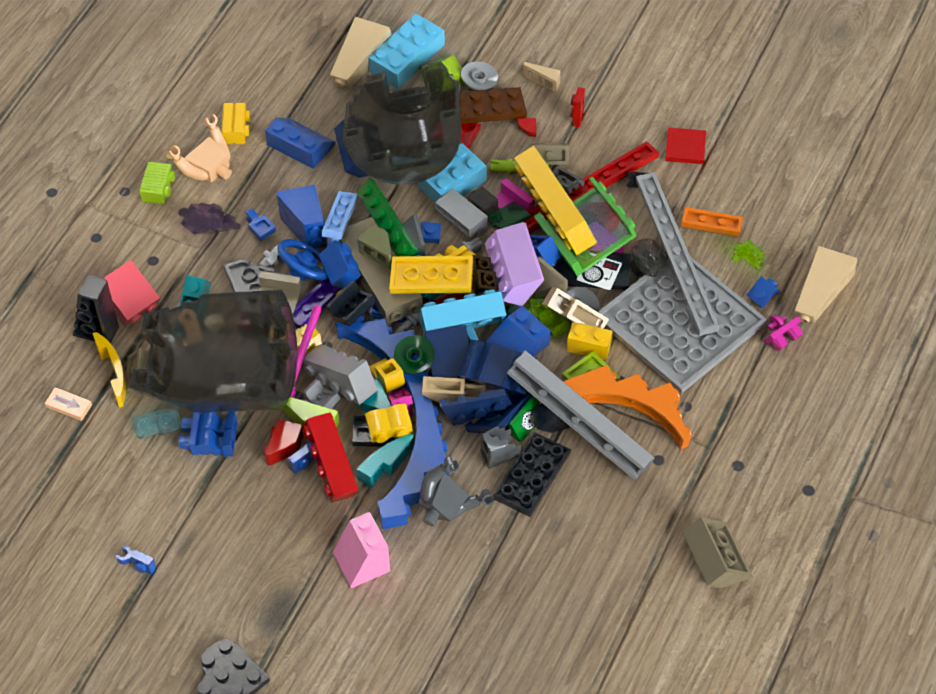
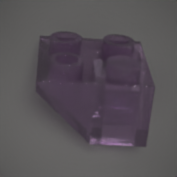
[181,203,241,235]

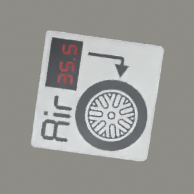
[577,253,622,290]

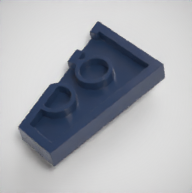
[439,389,512,426]

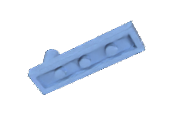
[322,191,358,247]

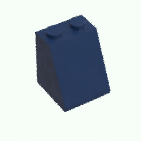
[424,325,469,381]

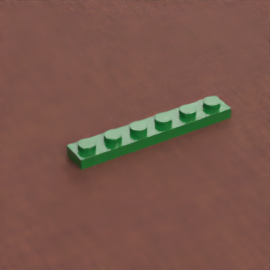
[358,178,418,257]

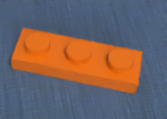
[681,207,743,237]

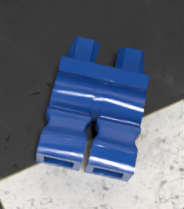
[179,411,238,457]

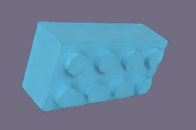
[368,13,445,89]
[419,290,506,337]

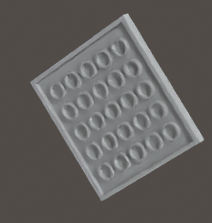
[598,256,767,394]

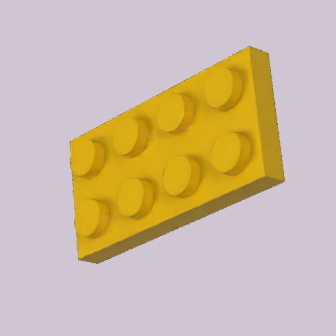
[389,256,473,294]

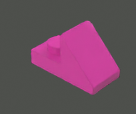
[386,388,413,417]

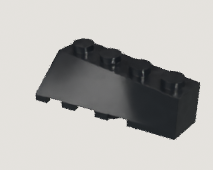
[73,275,119,343]

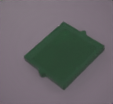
[487,201,531,229]

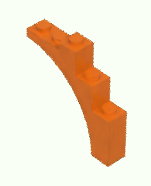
[563,365,692,449]

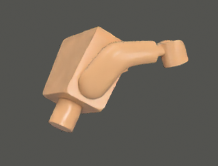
[166,114,232,182]

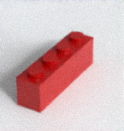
[303,412,359,503]

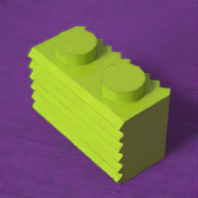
[140,161,175,204]

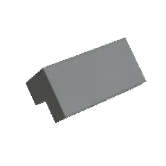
[435,189,488,237]

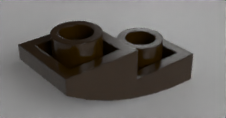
[472,255,497,292]

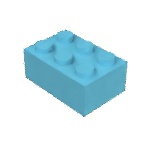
[417,143,487,203]

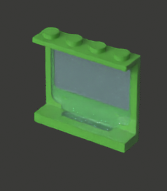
[534,176,637,276]

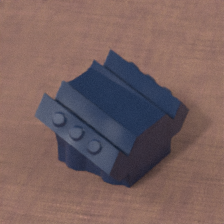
[458,339,537,395]

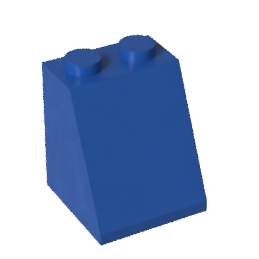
[276,185,327,248]

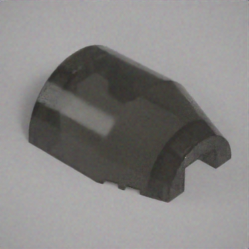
[343,61,461,184]
[129,290,297,413]

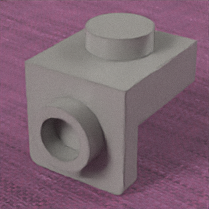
[303,379,341,409]

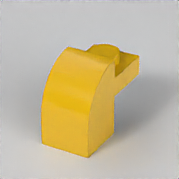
[369,358,405,394]

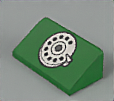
[509,396,540,442]

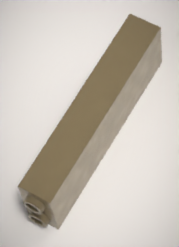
[339,217,423,324]

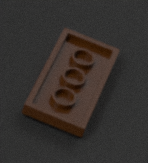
[446,87,527,125]

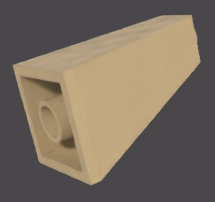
[330,17,392,88]
[794,246,857,323]

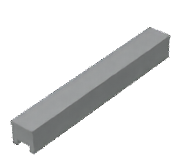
[507,350,655,480]

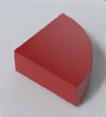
[517,118,536,137]

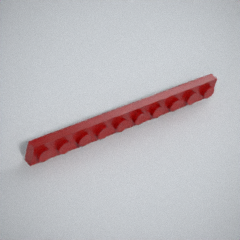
[492,141,659,234]

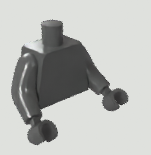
[419,457,494,526]

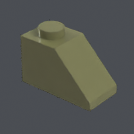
[357,224,392,269]

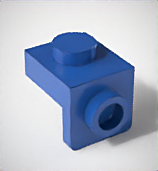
[746,276,781,308]

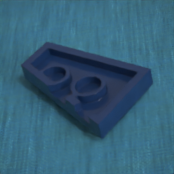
[464,391,533,433]

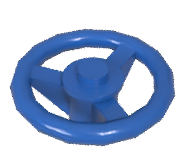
[277,239,329,281]

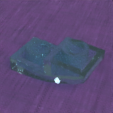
[133,408,181,439]

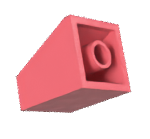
[104,260,160,325]

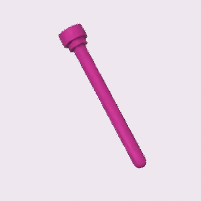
[278,305,321,398]

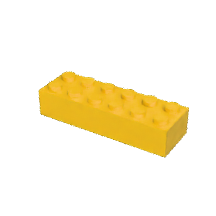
[514,146,597,255]

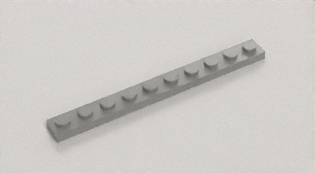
[636,172,719,336]

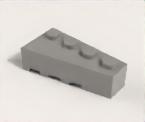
[303,344,378,405]

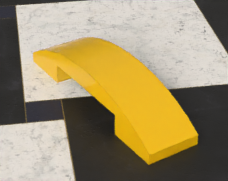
[93,332,126,408]

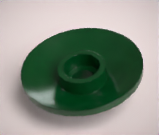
[394,335,435,375]

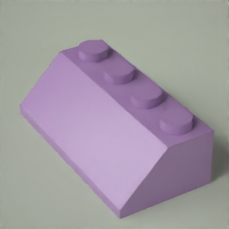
[485,222,544,306]

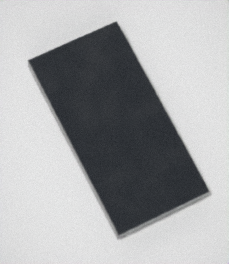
[552,251,631,290]
[493,432,571,517]

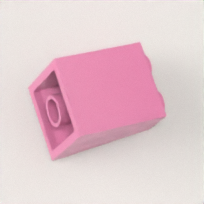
[333,512,390,588]

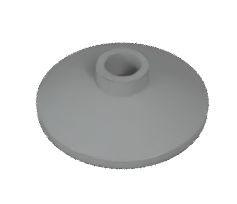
[461,61,498,90]

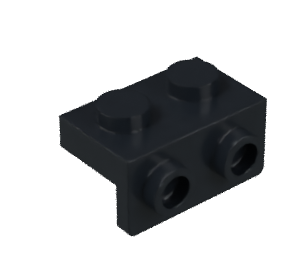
[326,281,376,326]

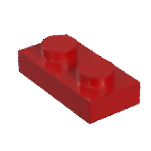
[570,87,585,127]

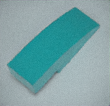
[357,434,415,488]

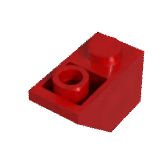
[263,419,304,466]

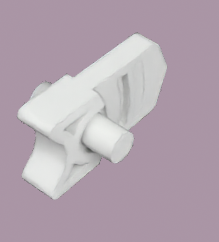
[260,245,279,267]

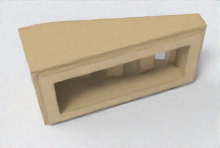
[523,62,560,92]

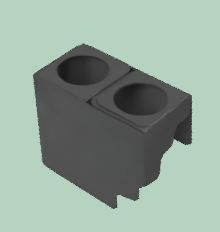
[480,426,521,469]

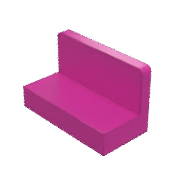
[491,178,535,219]

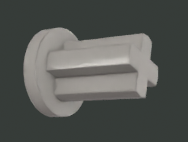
[458,237,483,252]

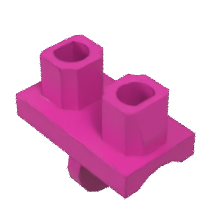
[764,315,803,351]

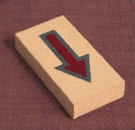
[45,388,92,421]

